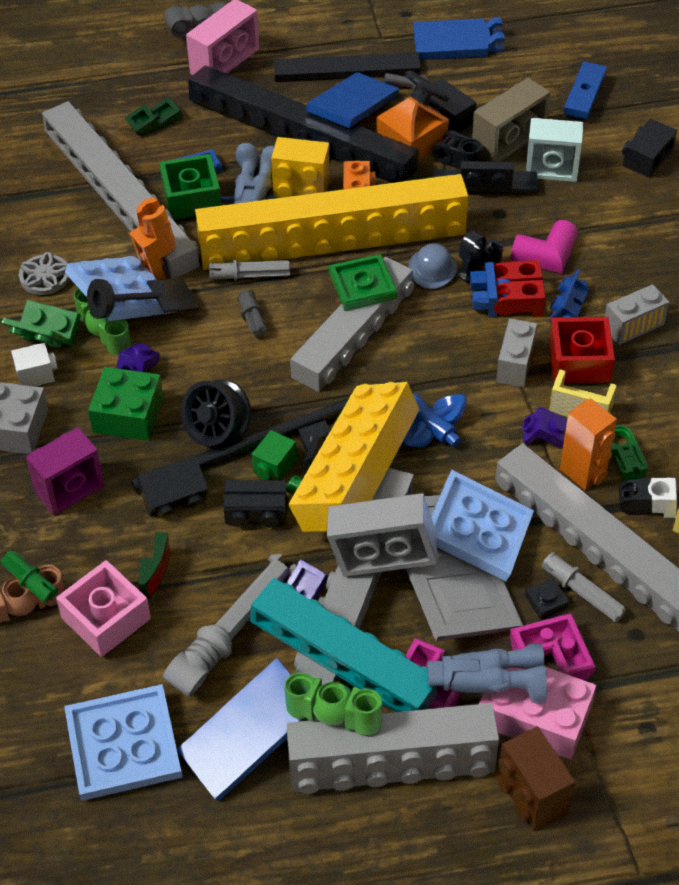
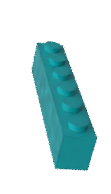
[250,578,438,712]

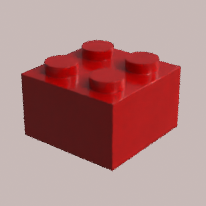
[549,317,615,383]

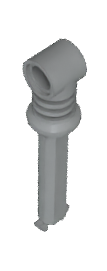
[163,554,296,698]

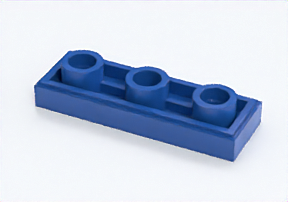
[563,61,607,119]

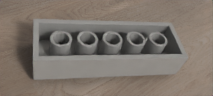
[286,703,499,794]

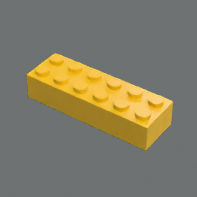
[288,382,420,532]

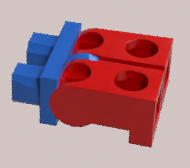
[470,260,545,317]

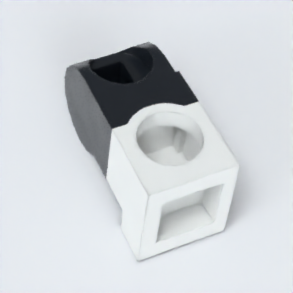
[619,478,677,518]

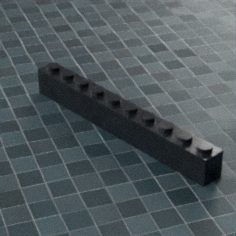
[188,65,419,183]

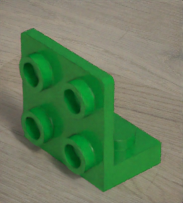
[1,300,81,349]

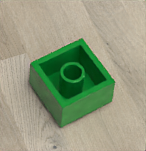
[159,154,221,220]
[88,367,163,441]

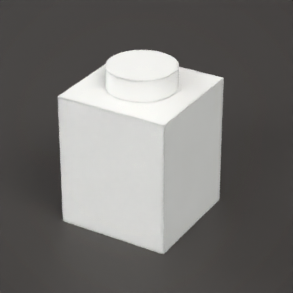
[11,343,58,386]

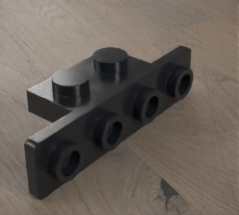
[434,161,538,193]

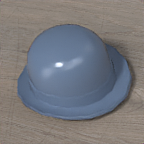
[408,243,458,289]

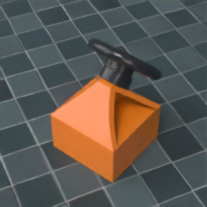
[377,71,450,161]

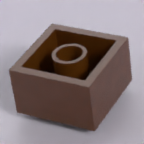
[496,726,576,832]

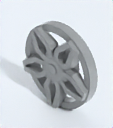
[19,252,70,295]

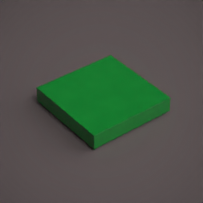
[328,254,398,311]

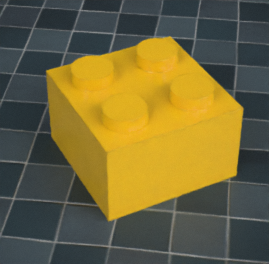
[271,137,330,198]

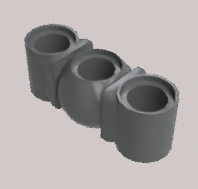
[164,2,227,38]

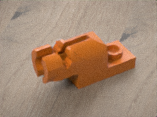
[129,197,175,280]

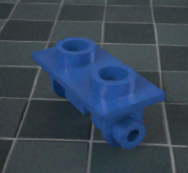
[549,269,589,322]

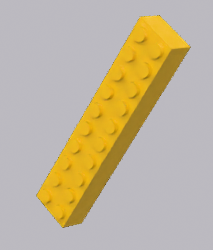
[195,174,468,270]

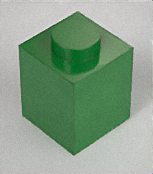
[251,430,297,480]

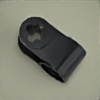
[432,130,482,169]

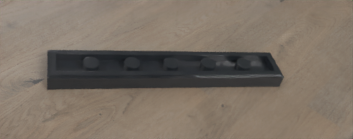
[274,52,420,82]

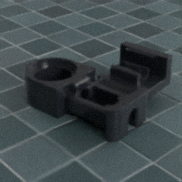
[457,230,504,283]

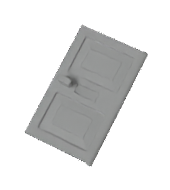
[406,495,524,641]

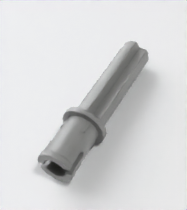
[209,260,290,281]
[542,552,626,622]

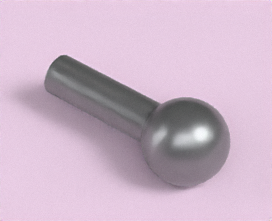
[384,73,429,90]

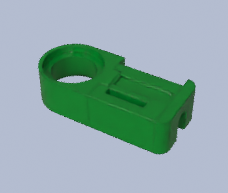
[611,425,648,482]

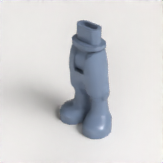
[234,143,275,204]
[427,643,547,704]

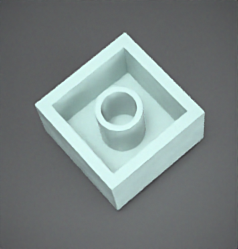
[526,118,583,182]

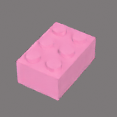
[186,0,259,75]
[479,667,597,760]

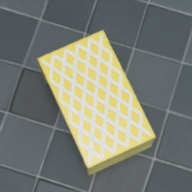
[549,370,616,417]

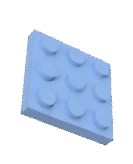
[65,256,175,321]
[431,470,534,581]
[64,684,182,801]

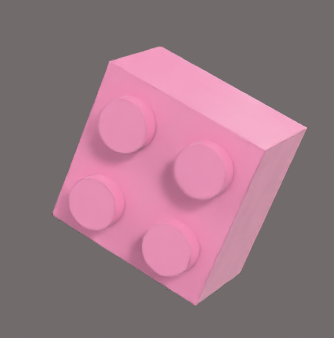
[56,560,151,657]

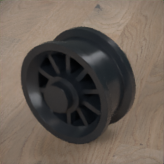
[181,379,251,446]

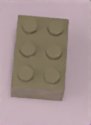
[472,78,550,162]

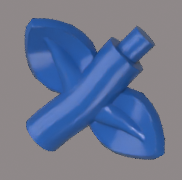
[402,393,467,448]

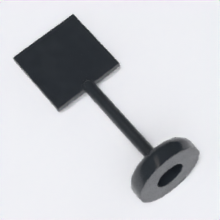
[87,279,200,319]

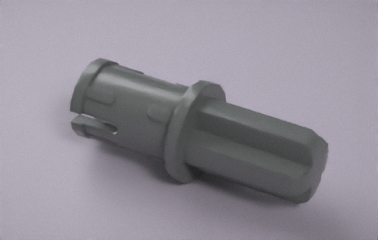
[237,289,267,338]

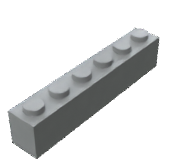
[290,257,414,392]

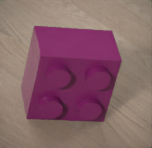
[26,427,105,516]

